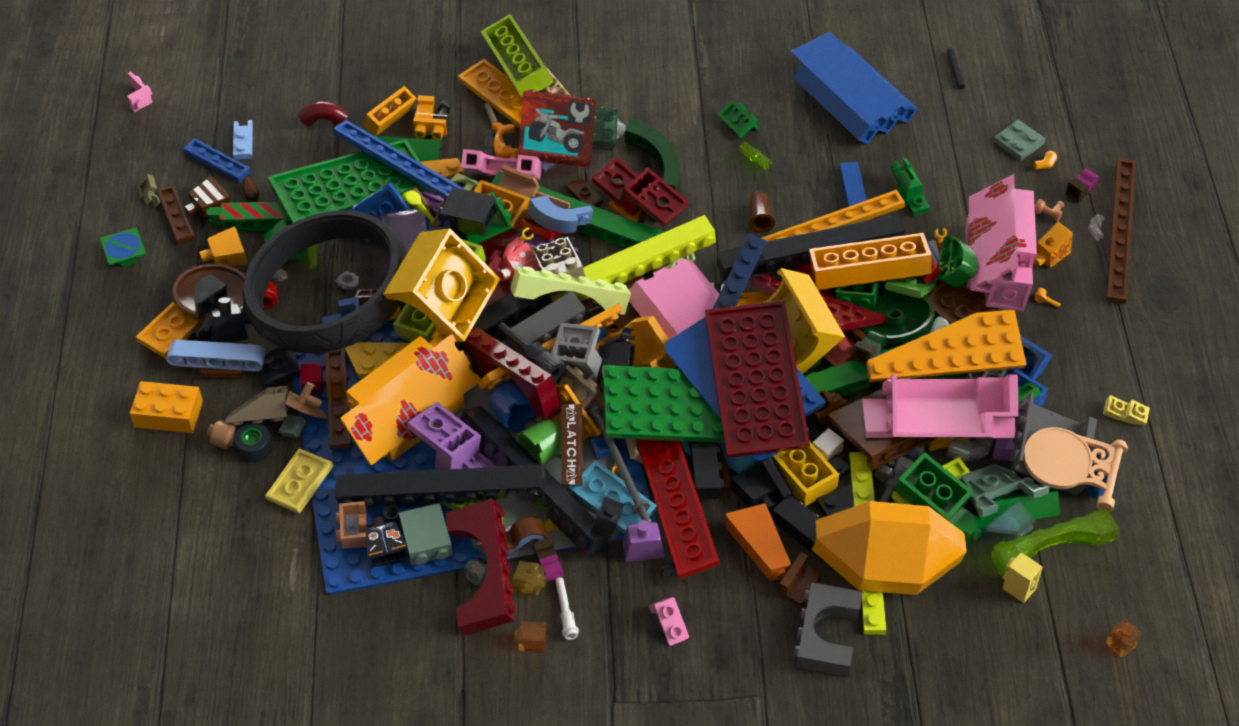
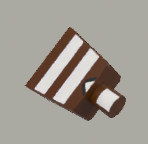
[184,176,231,219]

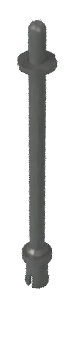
[588,399,651,523]

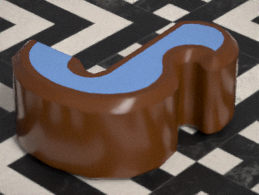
[504,517,549,556]

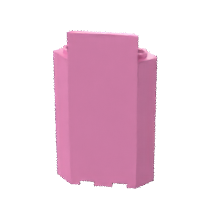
[629,259,719,340]

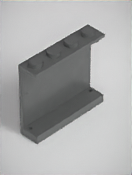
[1010,392,1097,496]

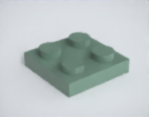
[993,120,1045,161]

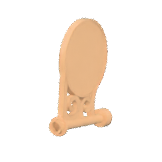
[1023,427,1128,512]

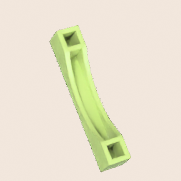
[510,267,631,315]

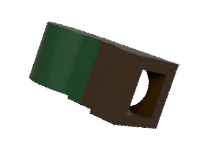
[854,330,887,365]

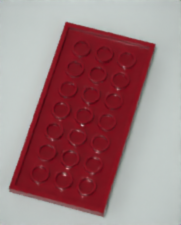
[705,300,810,458]

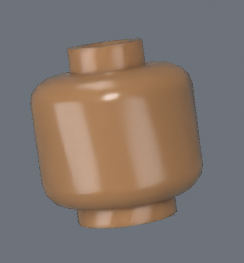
[207,420,237,450]

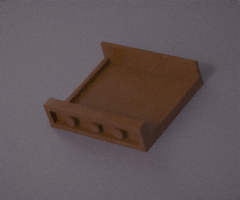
[827,389,937,471]

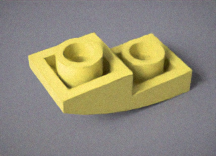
[1103,395,1149,425]

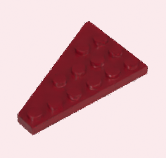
[751,274,886,331]

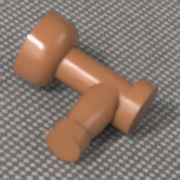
[1034,199,1064,222]

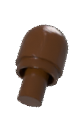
[243,177,259,201]

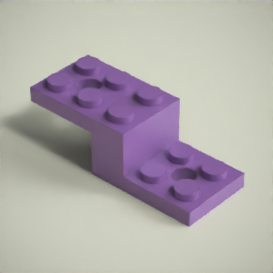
[407,402,497,470]

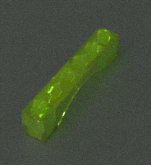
[991,509,1119,578]

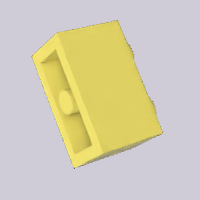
[1003,552,1043,603]

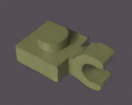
[137,174,160,207]

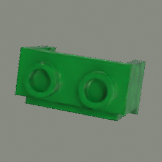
[836,281,878,309]

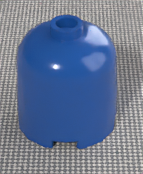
[489,381,537,432]

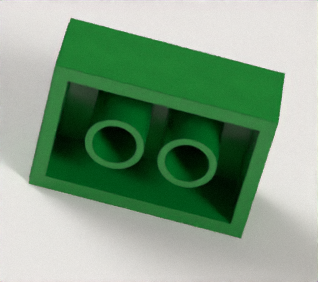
[894,452,973,521]

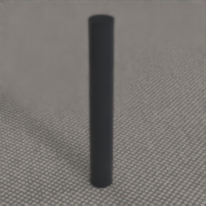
[947,48,965,89]

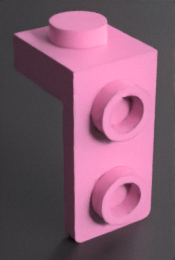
[127,72,152,112]

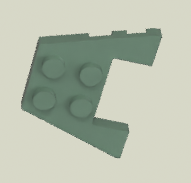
[961,464,1049,517]

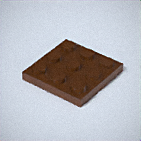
[925,282,1001,324]

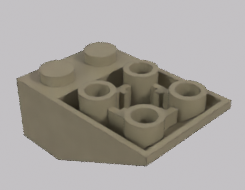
[532,237,585,297]
[225,386,290,425]

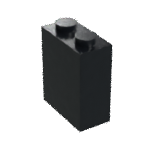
[438,187,497,236]

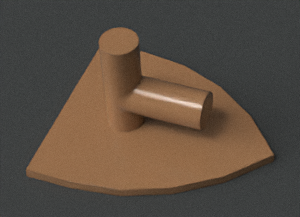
[285,382,328,419]

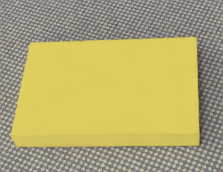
[265,448,334,514]

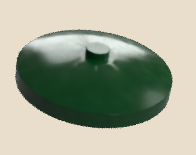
[859,292,935,344]

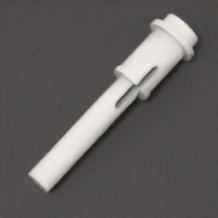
[555,578,579,640]

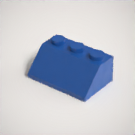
[1006,335,1053,380]

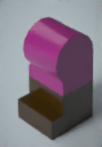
[1065,169,1099,203]
[533,537,564,582]

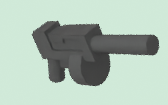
[874,456,913,503]

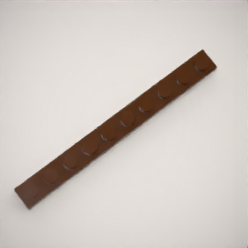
[1106,158,1136,304]

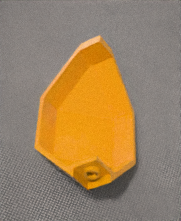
[812,501,966,595]

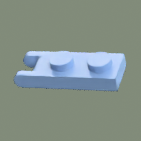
[233,120,253,160]

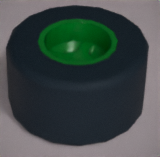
[233,423,273,462]

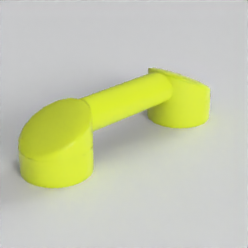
[402,191,435,228]

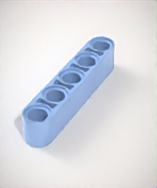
[166,340,266,371]

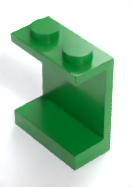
[462,192,512,244]

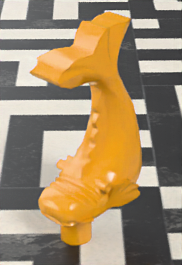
[492,122,521,159]

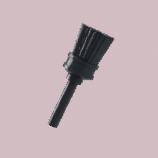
[498,322,565,382]

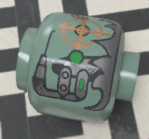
[465,557,487,588]

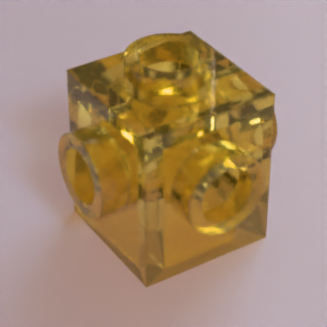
[513,561,547,595]

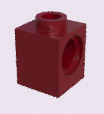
[300,362,323,395]

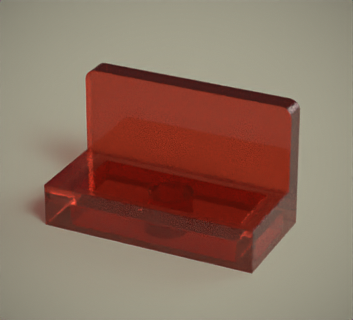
[479,228,522,250]

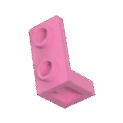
[649,597,689,645]

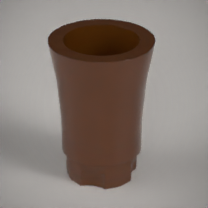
[749,192,775,233]

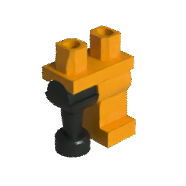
[413,95,452,140]

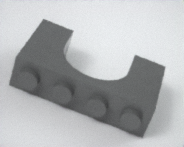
[793,582,863,677]

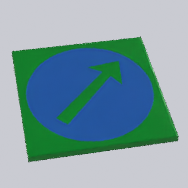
[100,227,146,267]

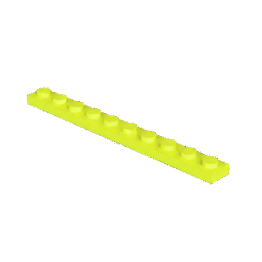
[849,452,886,635]

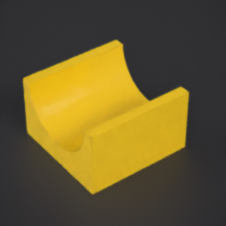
[383,228,500,342]

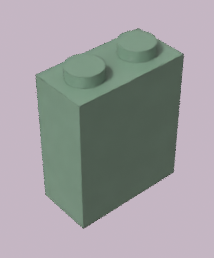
[399,503,453,565]

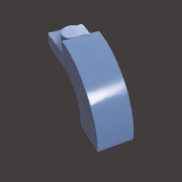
[528,195,593,233]

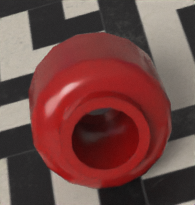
[263,282,278,309]

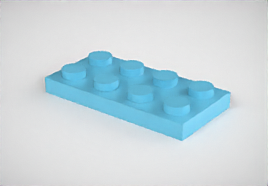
[568,461,657,534]

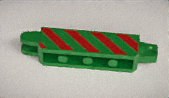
[206,202,288,232]

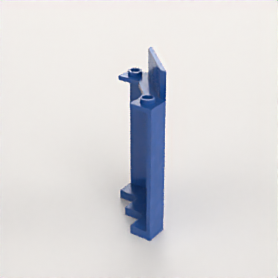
[791,32,918,144]

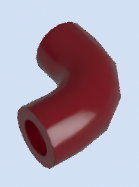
[298,101,348,126]

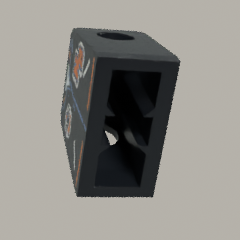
[366,517,409,569]

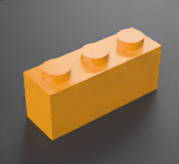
[363,86,417,136]

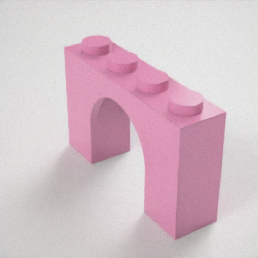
[461,149,542,181]

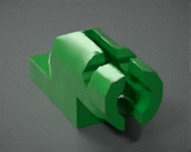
[891,158,930,217]

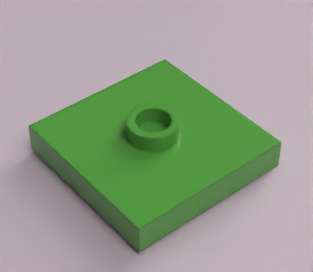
[885,276,936,298]

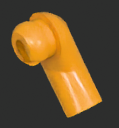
[1033,151,1057,170]

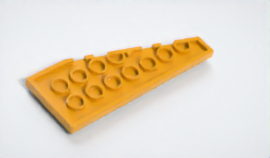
[866,310,1026,382]

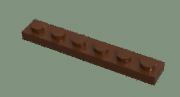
[325,348,351,450]

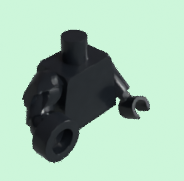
[194,297,251,343]
[598,327,635,394]

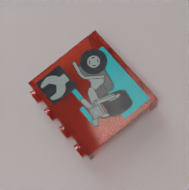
[516,90,596,168]

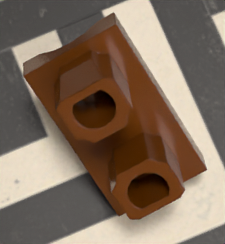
[811,390,848,425]

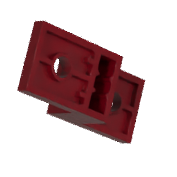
[591,157,690,227]

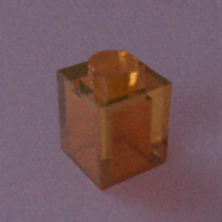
[1106,618,1142,658]
[515,621,547,653]

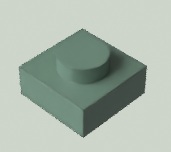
[278,415,306,438]

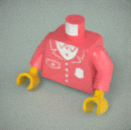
[497,228,540,284]

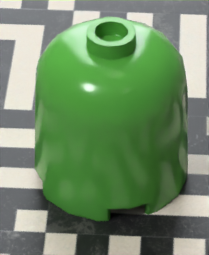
[516,419,561,466]

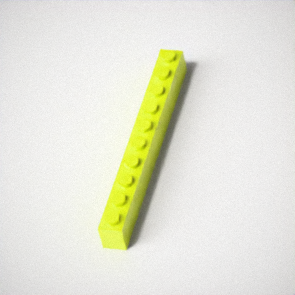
[551,215,716,302]

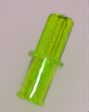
[739,142,772,170]

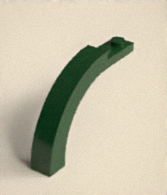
[625,118,679,223]

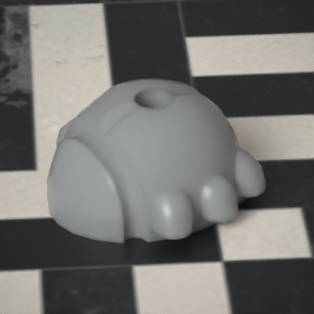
[335,271,359,291]

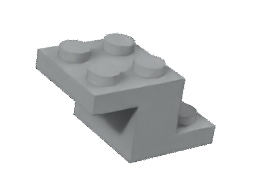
[551,323,602,385]

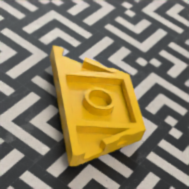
[344,342,410,378]

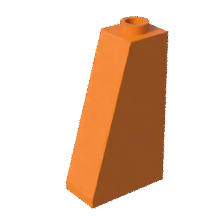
[725,503,791,581]

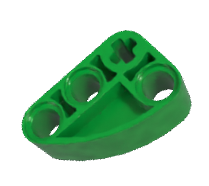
[938,235,978,288]

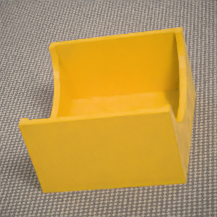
[763,268,845,374]

